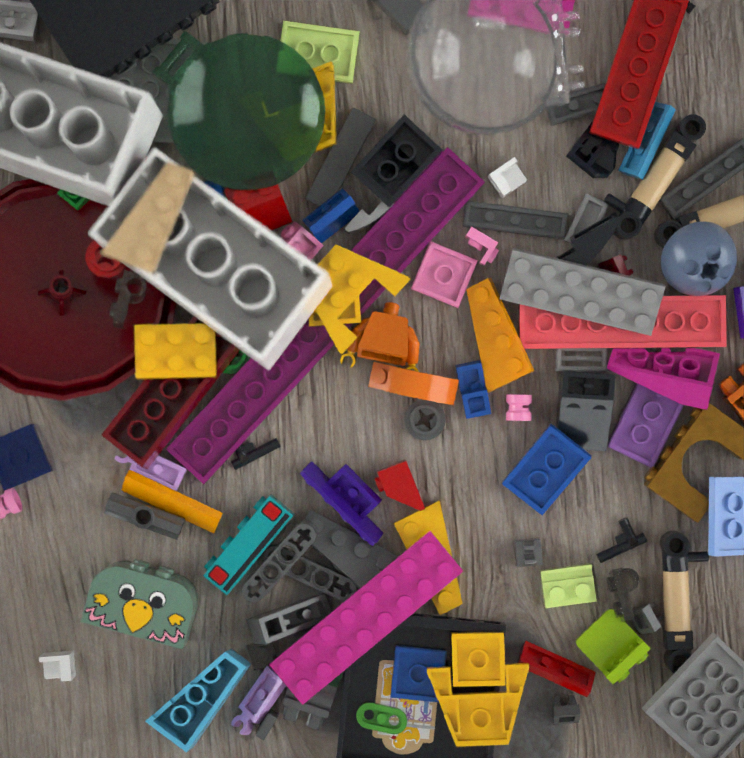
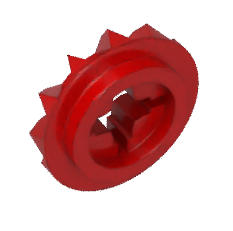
[85,241,126,279]

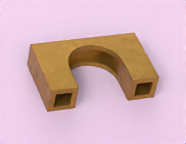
[643,403,744,523]

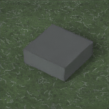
[256,709,279,741]

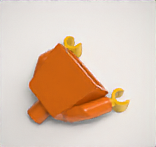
[340,302,420,371]

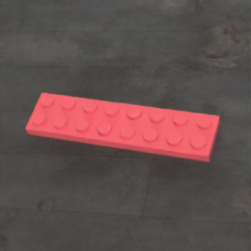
[519,295,727,349]

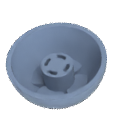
[661,222,737,296]

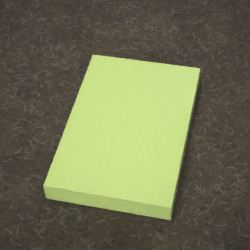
[276,21,360,84]

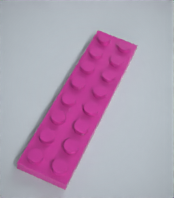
[269,531,463,705]

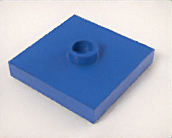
[390,645,447,702]

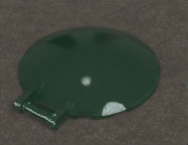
[152,31,325,190]

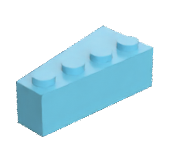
[145,649,252,753]

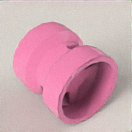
[506,394,532,421]
[0,487,22,519]

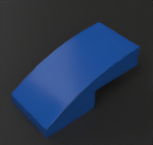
[455,360,491,419]

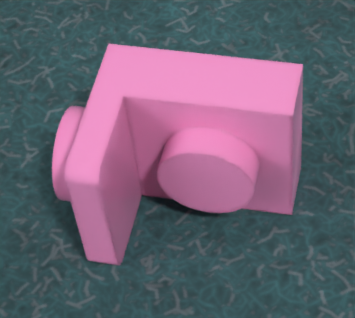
[280,222,324,261]
[465,227,499,266]

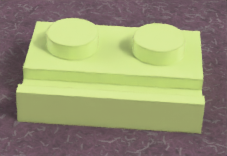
[540,563,597,608]

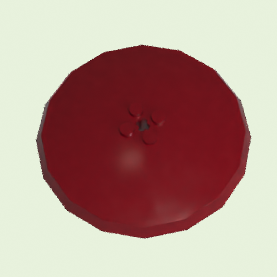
[0,179,176,401]

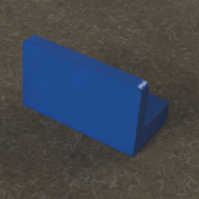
[302,188,360,243]

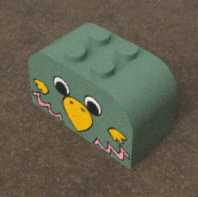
[81,559,198,649]

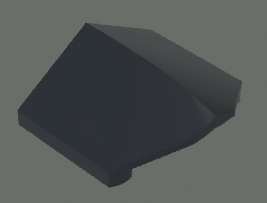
[566,122,619,178]

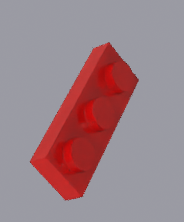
[517,641,596,697]

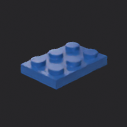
[502,424,591,515]

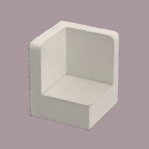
[487,157,527,198]
[39,650,76,682]

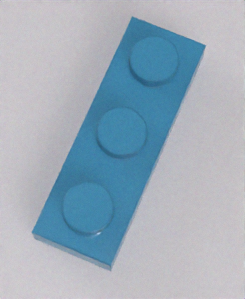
[618,102,676,180]

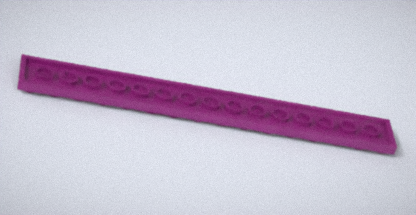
[166,147,485,484]

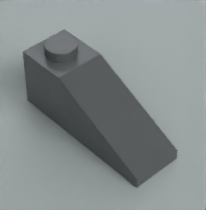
[246,593,331,644]

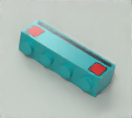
[203,494,295,595]

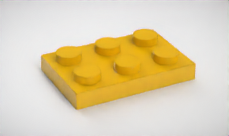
[135,324,216,379]

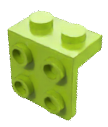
[575,609,651,684]

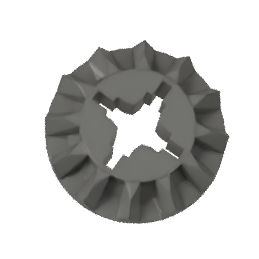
[404,399,446,440]

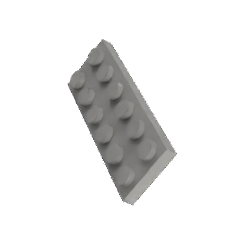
[500,248,665,336]

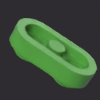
[356,702,407,734]

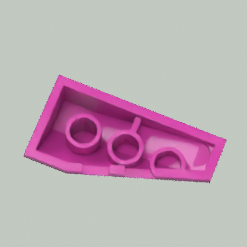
[607,348,720,410]

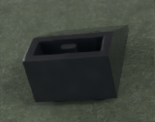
[556,371,616,451]

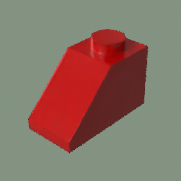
[374,459,425,511]

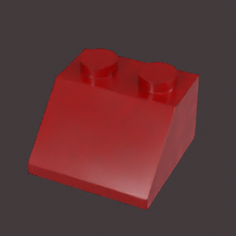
[224,171,293,231]

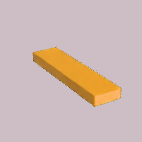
[121,470,223,534]

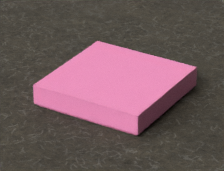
[411,241,478,308]

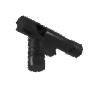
[231,438,281,470]
[596,517,647,563]

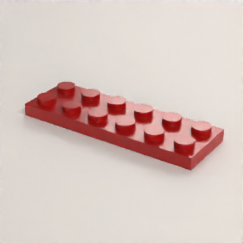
[589,0,689,149]

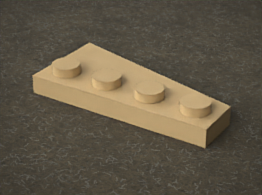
[101,162,195,274]

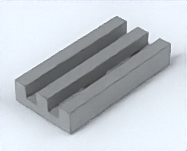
[555,348,608,372]

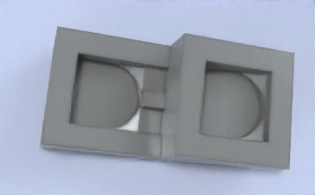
[344,202,394,234]

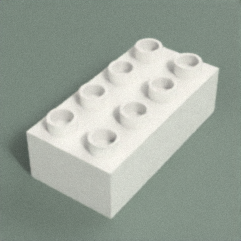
[0,43,163,206]
[88,148,332,371]

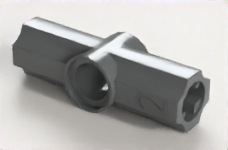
[104,492,185,540]

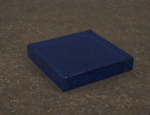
[0,424,53,491]

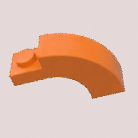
[368,362,459,405]

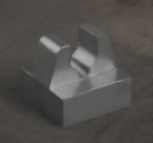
[514,538,543,567]

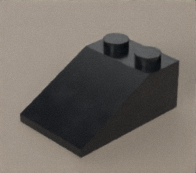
[351,114,443,208]

